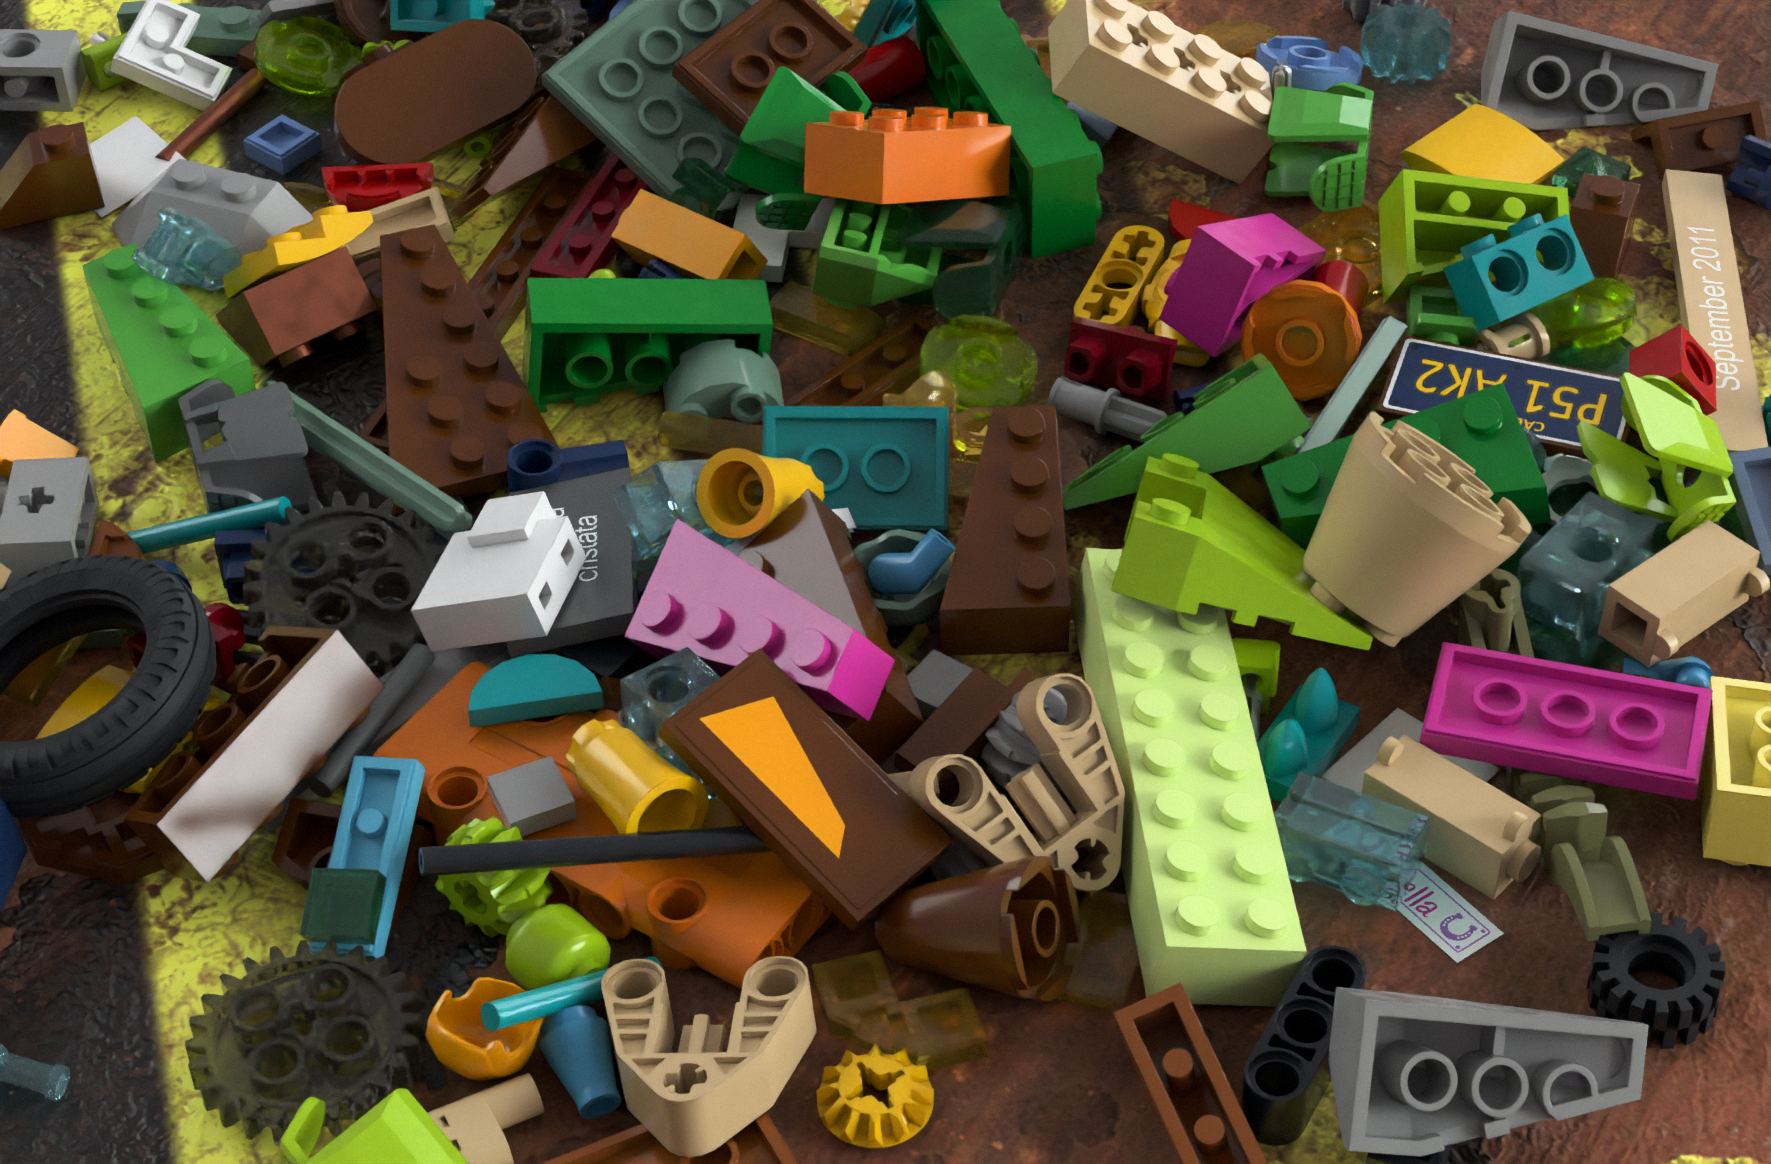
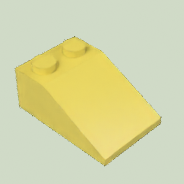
[1701,676,1771,867]

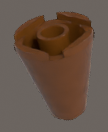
[875,856,1080,1001]

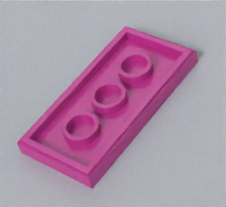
[1420,642,1713,801]

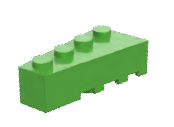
[82,243,256,463]

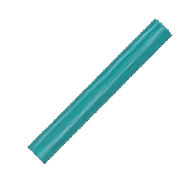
[127,496,293,554]
[480,956,663,1032]

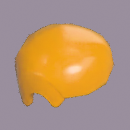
[425,977,544,1082]

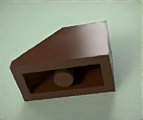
[0,122,105,230]
[1558,173,1641,307]

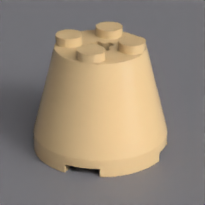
[1303,412,1532,647]

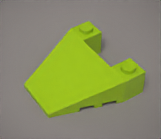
[1111,453,1373,651]

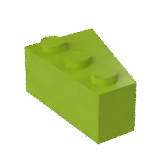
[1378,169,1570,305]

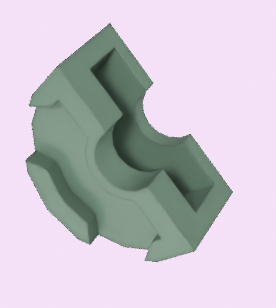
[663,339,784,448]

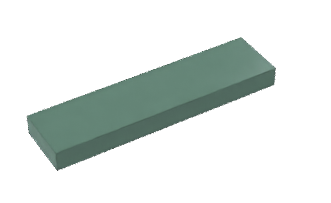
[1293,315,1407,455]

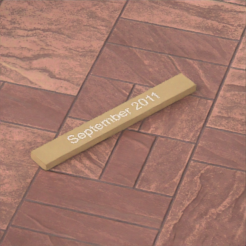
[1661,169,1768,453]

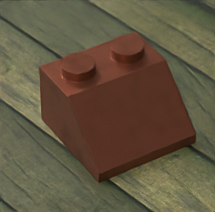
[216,246,377,368]

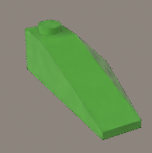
[1062,352,1312,510]

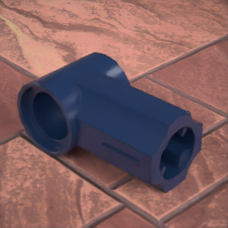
[507,439,629,496]

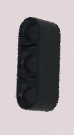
[1241,945,1367,1146]

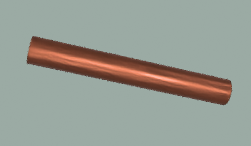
[155,68,267,161]

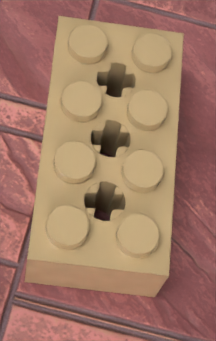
[1048,0,1275,185]

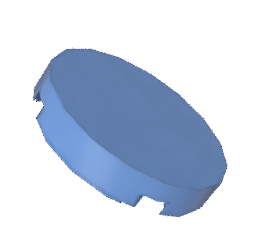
[1254,36,1363,91]

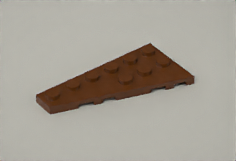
[379,224,560,516]

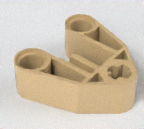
[908,673,1125,891]
[601,956,817,1157]

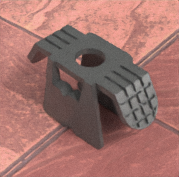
[178,379,318,529]

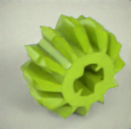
[435,816,553,938]

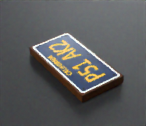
[1376,335,1631,460]

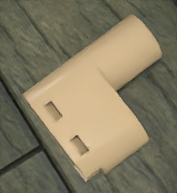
[427,1073,544,1164]

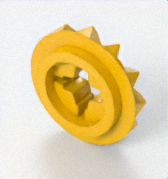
[816,1043,934,1148]

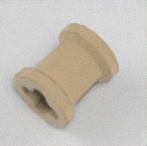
[1471,312,1550,361]

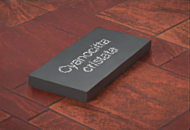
[506,467,638,657]

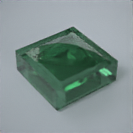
[1552,146,1631,198]

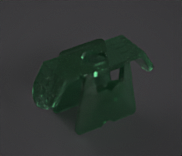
[896,195,1024,321]

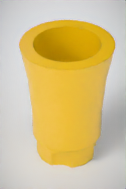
[696,448,824,538]
[565,719,709,861]

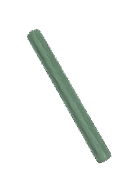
[263,381,473,540]

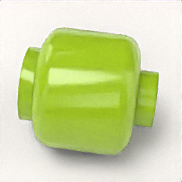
[505,903,610,991]

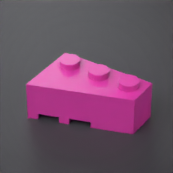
[1159,213,1327,358]

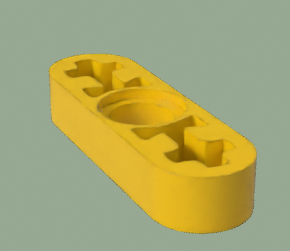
[1073,225,1164,328]

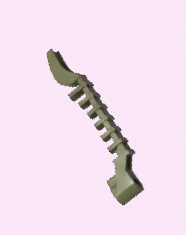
[1457,568,1651,941]

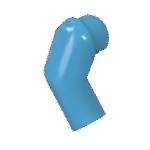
[868,529,956,595]
[1620,656,1714,689]

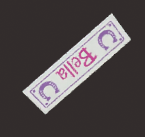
[1322,819,1504,964]

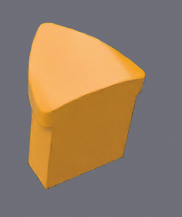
[0,409,79,479]

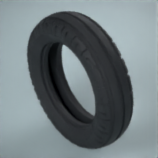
[0,555,216,818]

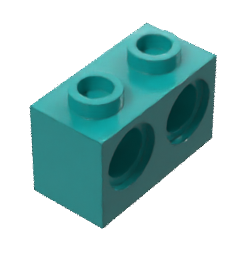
[1443,213,1595,332]

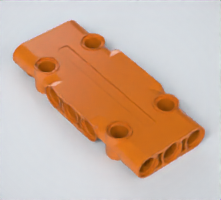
[372,661,833,990]

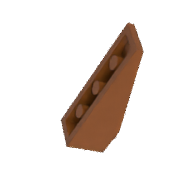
[1113,982,1268,1164]

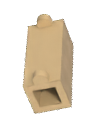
[1598,519,1770,668]
[1358,734,1542,900]

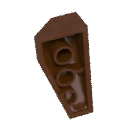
[452,86,605,218]

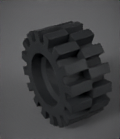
[1587,912,1726,1049]

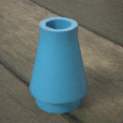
[539,1005,622,1119]

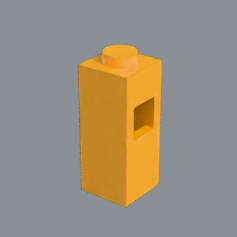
[611,189,768,279]

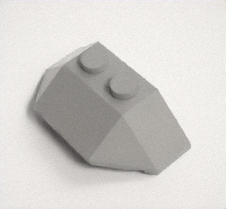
[112,159,313,283]

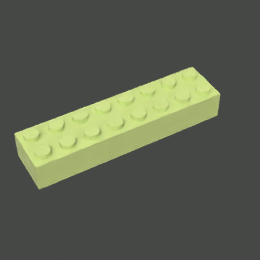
[1070,548,1307,1007]

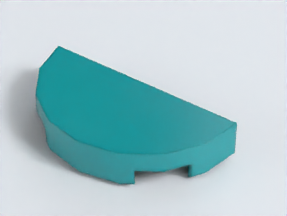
[468,654,604,727]

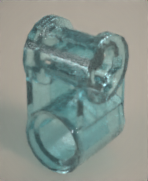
[131,206,242,291]

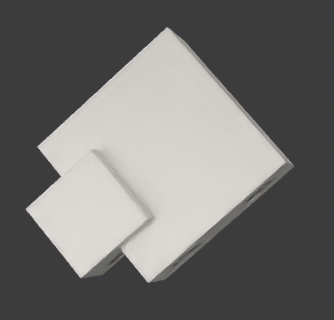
[411,491,586,652]

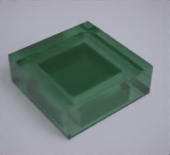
[300,868,387,945]

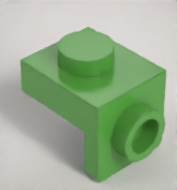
[1406,285,1476,347]

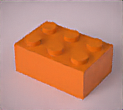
[804,107,1011,204]

